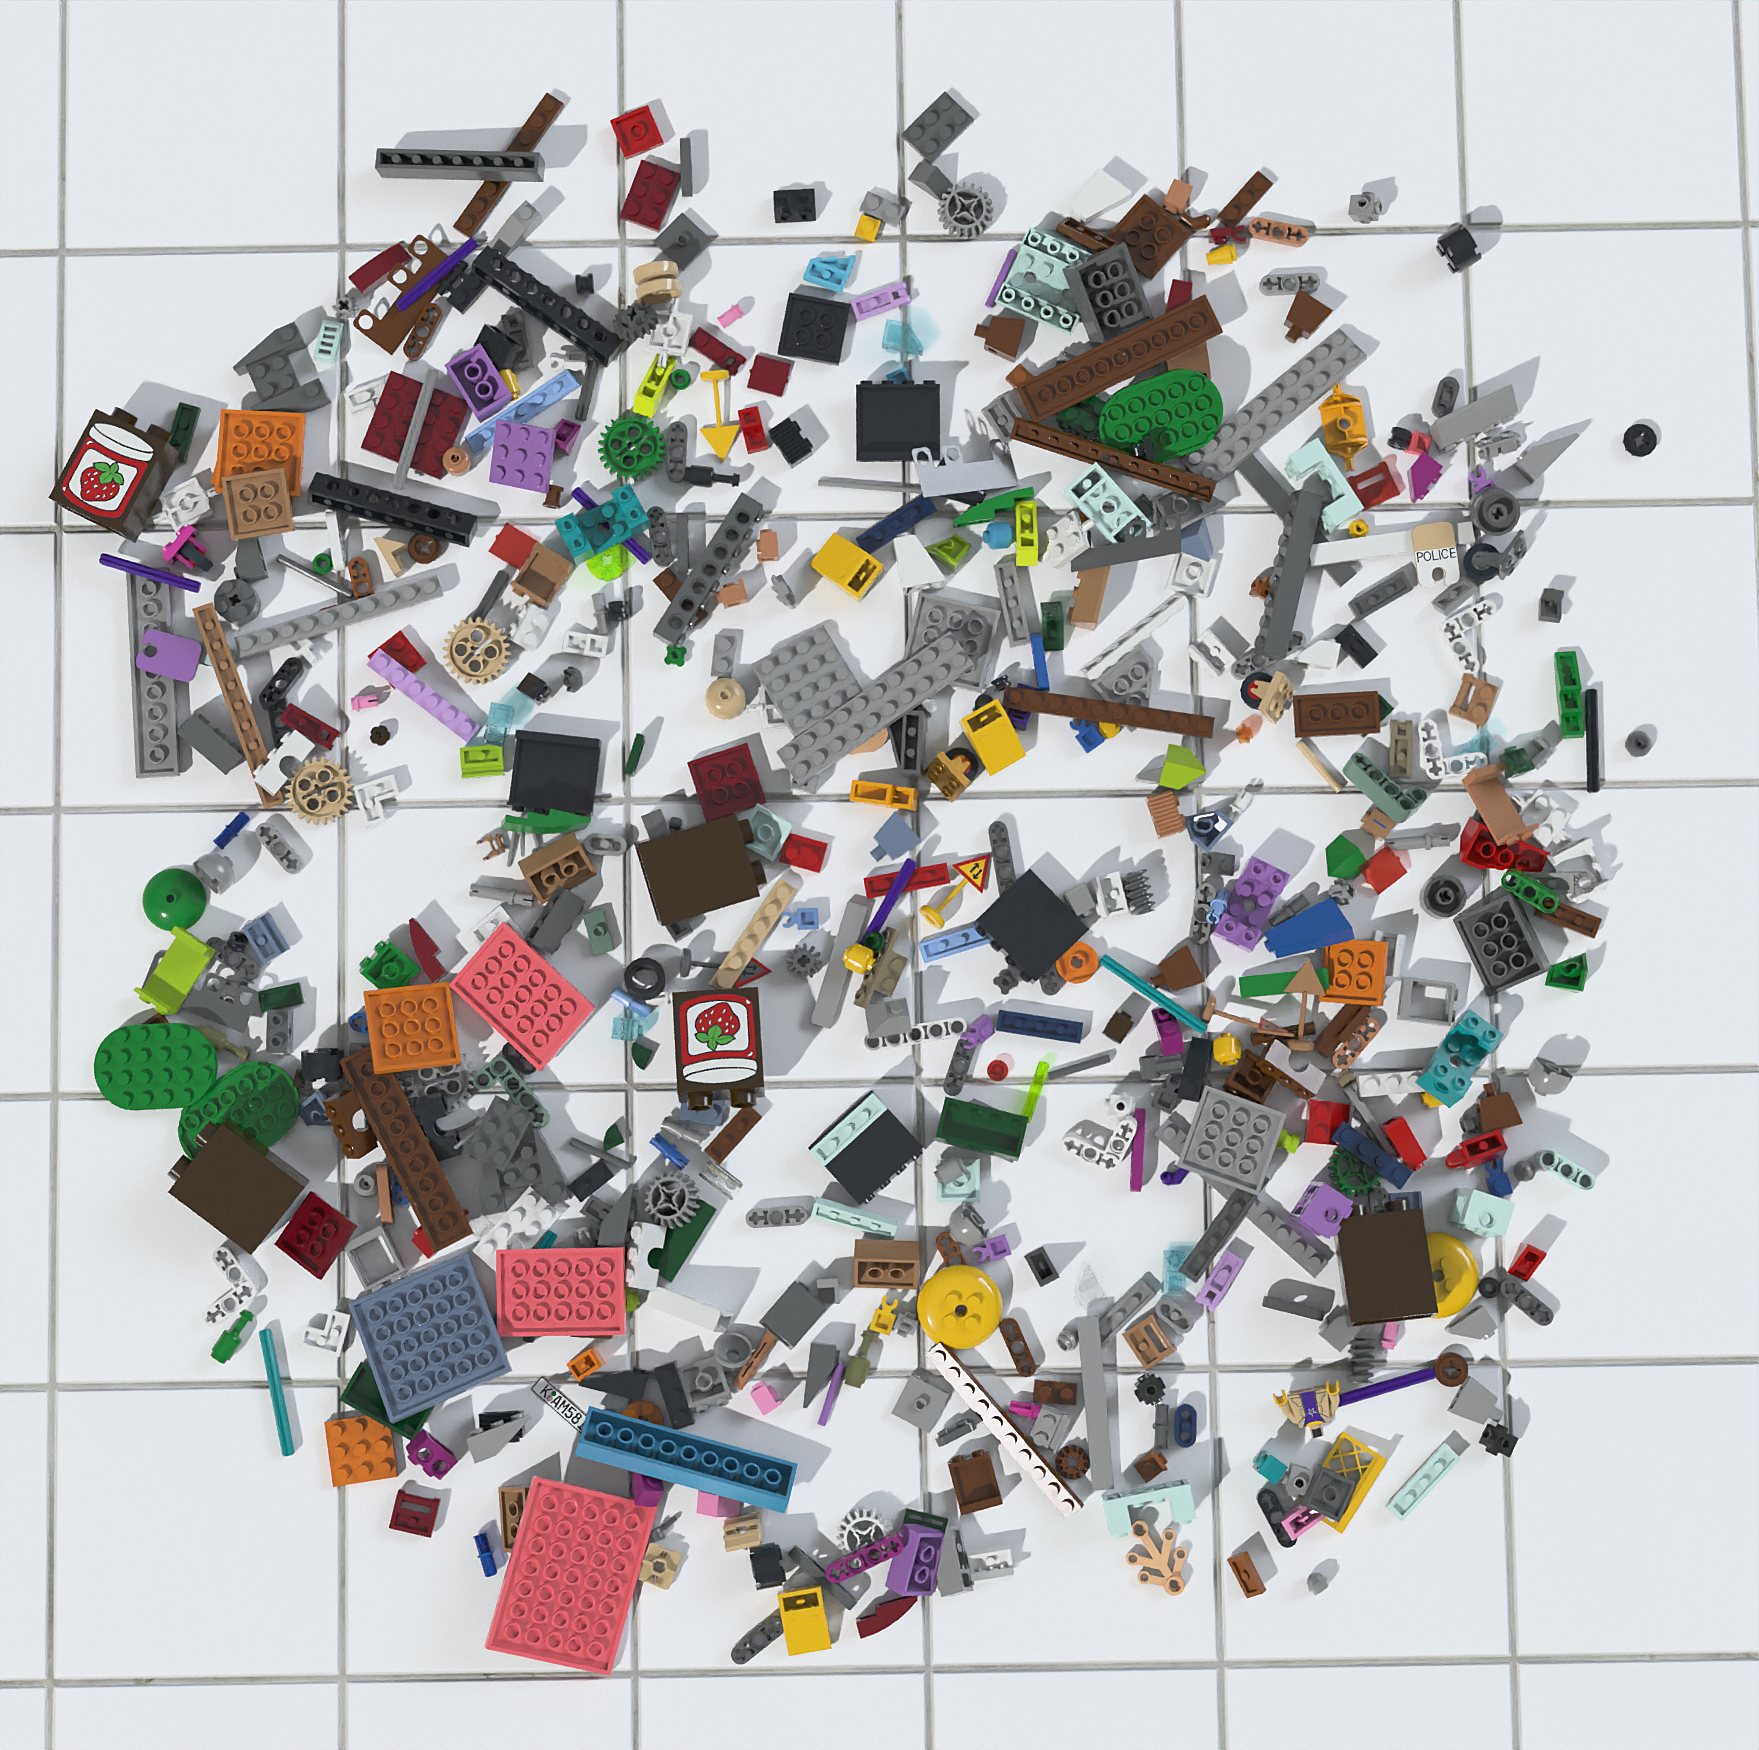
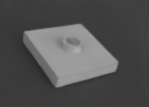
[891,1375,949,1434]

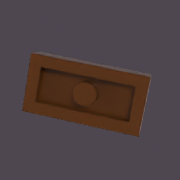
[1032,1379,1078,1405]

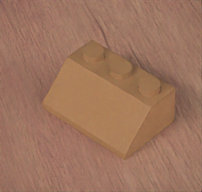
[1067,566,1110,631]
[517,832,597,905]
[853,1239,919,1290]
[498,1484,531,1553]

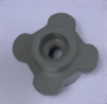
[993,969,1019,995]

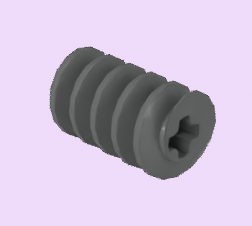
[1122,869,1156,915]
[1347,1338,1376,1383]

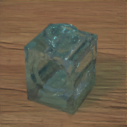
[611,1017,644,1042]

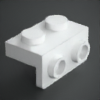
[507,602,553,652]
[1187,628,1238,679]
[1090,871,1130,919]
[1370,930,1406,978]
[967,1544,1015,1585]

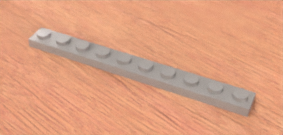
[234,575,444,659]
[1153,1119,1329,1278]

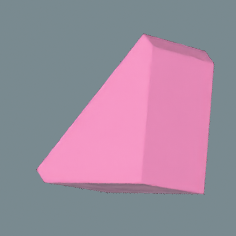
[696,1491,741,1518]
[1281,1503,1326,1540]

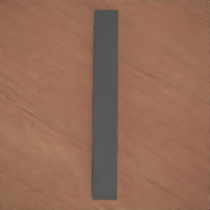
[1236,454,1357,588]

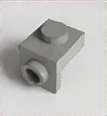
[1524,737,1553,771]

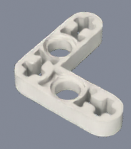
[1439,600,1497,676]
[1418,719,1488,780]
[1061,1116,1137,1172]
[202,1246,258,1327]

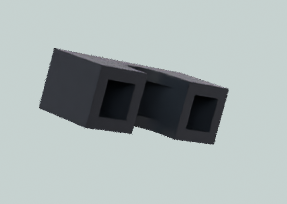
[413,1090,464,1161]
[654,1360,696,1430]

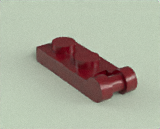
[688,327,747,377]
[279,703,341,751]

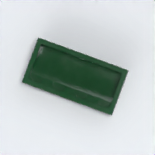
[934,1096,1029,1162]
[647,1198,717,1283]
[339,1361,437,1441]

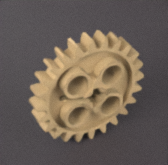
[442,617,512,685]
[285,757,355,826]

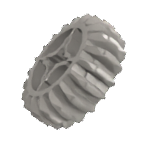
[937,182,994,239]
[643,1170,701,1229]

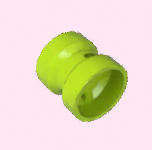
[1275,1128,1301,1154]

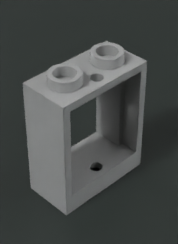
[1396,977,1458,1026]
[344,1225,407,1293]

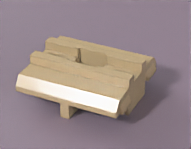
[723,1512,763,1552]
[638,1542,682,1590]

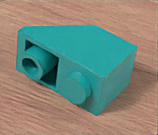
[1252,1450,1288,1485]

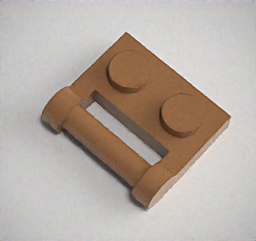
[1448,673,1499,727]
[1122,1313,1177,1371]

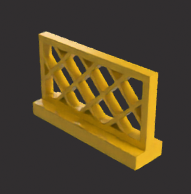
[1297,1432,1388,1534]

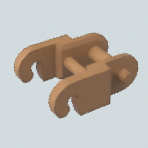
[476,833,508,861]

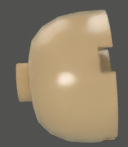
[705,678,747,720]

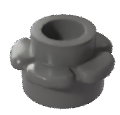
[1459,1114,1478,1134]

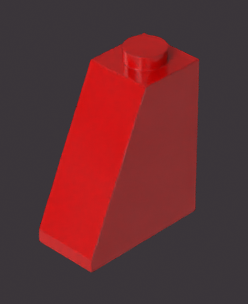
[1380,1116,1427,1172]

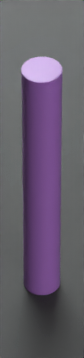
[985,249,1017,309]
[817,1362,846,1426]

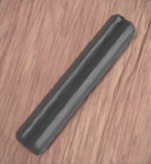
[575,360,599,421]
[472,570,509,623]

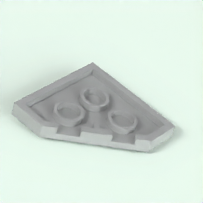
[1091,644,1153,733]

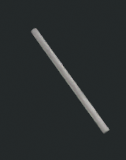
[818,480,923,494]

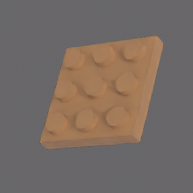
[221,468,295,541]

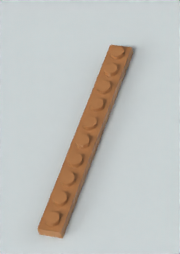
[192,602,285,810]

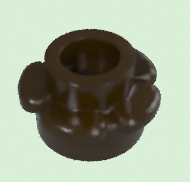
[370,725,391,746]

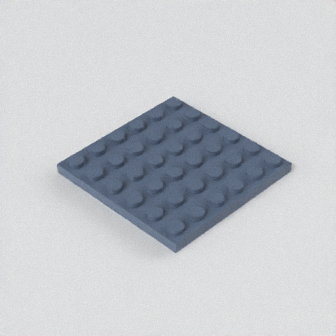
[348,1252,513,1423]

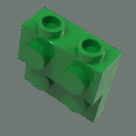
[359,939,421,989]

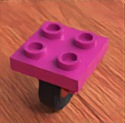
[162,524,214,572]

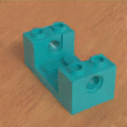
[554,483,651,566]
[1415,1009,1504,1108]

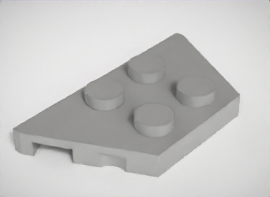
[1151,489,1226,537]

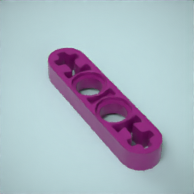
[1130,1108,1146,1192]
[826,1533,904,1583]

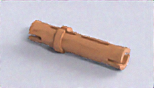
[731,1330,777,1391]

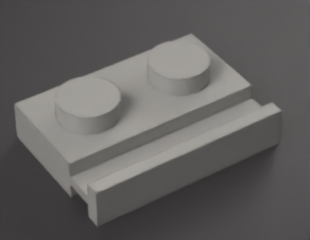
[981,394,1024,446]
[1028,1404,1072,1454]

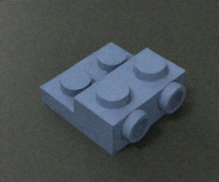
[678,1100,725,1127]

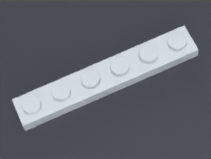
[1080,592,1189,680]

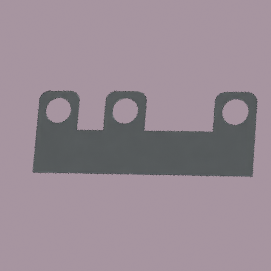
[1071,513,1181,573]
[142,952,258,1034]

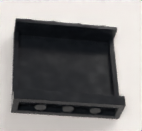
[856,380,940,462]
[506,729,602,817]
[973,869,1089,985]
[808,1089,924,1205]

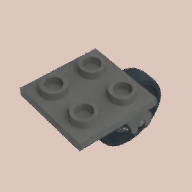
[1463,529,1527,581]

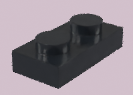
[1334,624,1379,669]
[568,1159,615,1203]

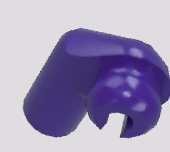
[1160,1167,1189,1186]

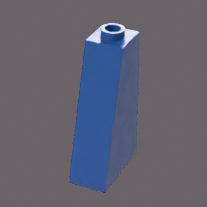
[1264,897,1355,959]

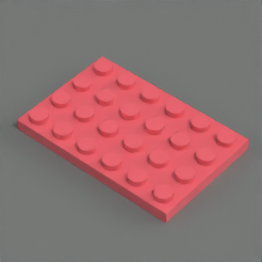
[449,922,597,1071]
[496,1247,626,1337]

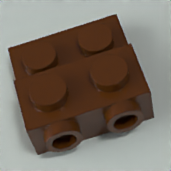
[1222,1048,1277,1105]

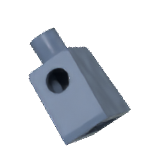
[870,811,922,862]

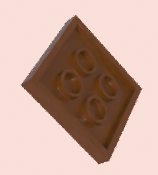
[1107,193,1192,281]

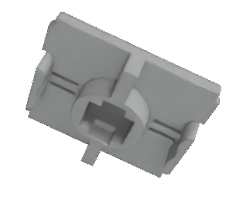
[771,574,797,609]

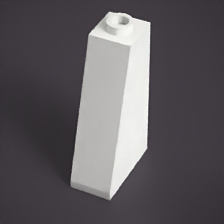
[645,1285,734,1333]

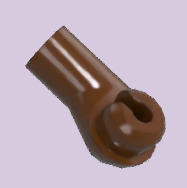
[1179,212,1211,231]

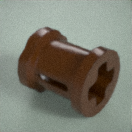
[542,484,564,509]

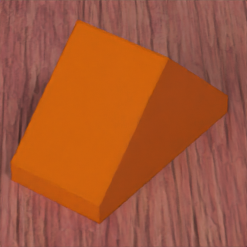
[566,1346,606,1382]

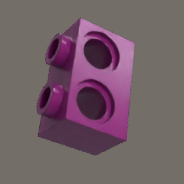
[405,1428,458,1480]

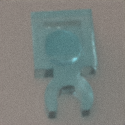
[1459,728,1499,764]

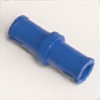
[649,1133,690,1171]

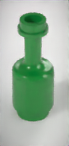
[210,1309,255,1364]

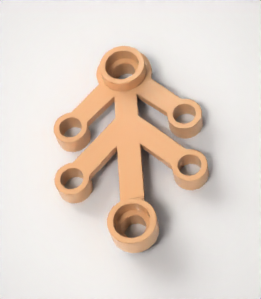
[1126,1520,1187,1596]

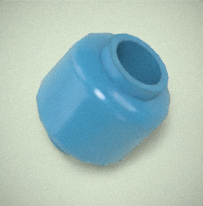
[983,522,1015,550]

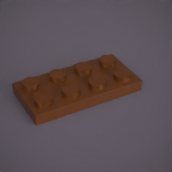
[1292,691,1381,738]

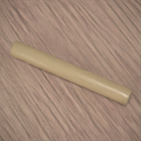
[1295,740,1343,793]

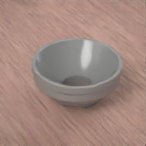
[713,1332,752,1368]

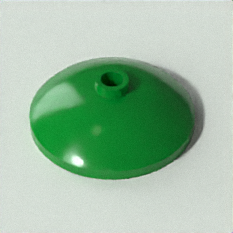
[142,868,207,932]

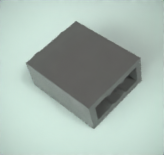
[759,1280,827,1350]

